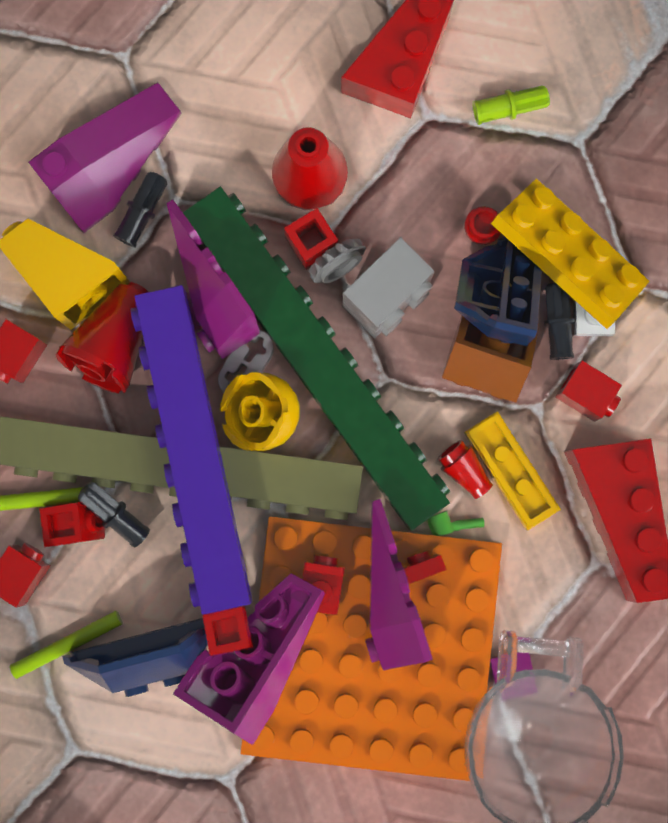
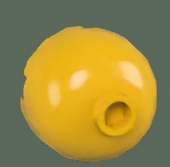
[220,372,300,451]

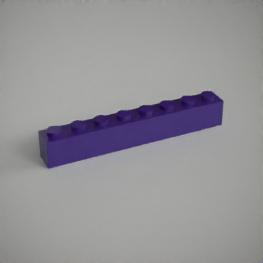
[131,285,253,615]

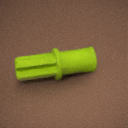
[472,85,550,125]

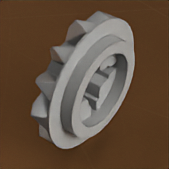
[309,239,366,283]

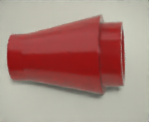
[438,440,493,499]

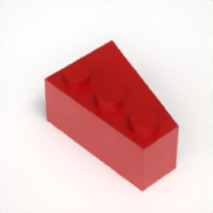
[341,0,454,119]

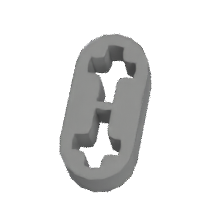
[218,330,274,393]

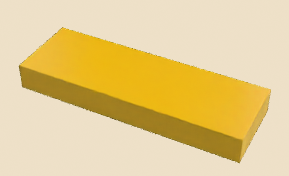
[464,411,561,530]

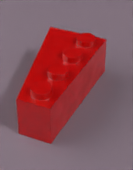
[564,438,668,603]

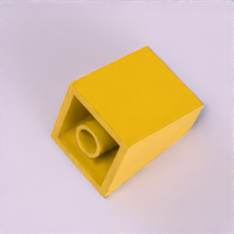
[0,218,130,330]

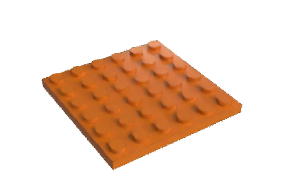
[241,516,502,782]

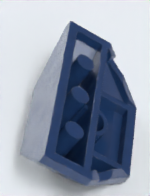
[454,236,542,346]
[62,618,208,697]

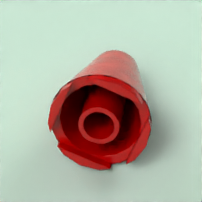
[272,127,348,210]
[55,282,148,394]

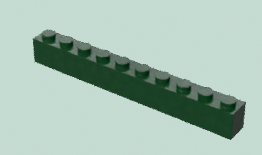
[183,186,450,531]

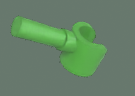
[427,511,484,536]

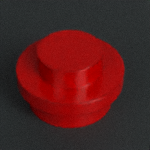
[464,206,501,245]

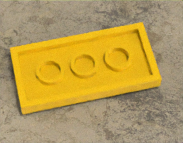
[491,178,650,329]

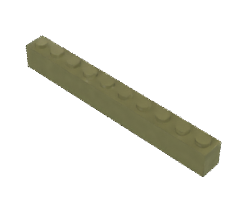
[0,416,363,520]

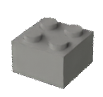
[342,237,435,339]

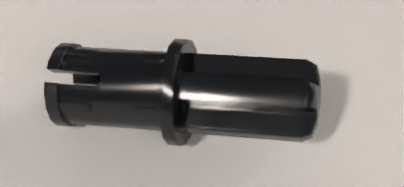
[113,172,167,248]
[544,283,575,360]
[78,482,150,548]

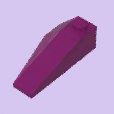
[28,82,182,233]
[166,200,260,359]
[365,499,433,670]
[173,573,325,745]

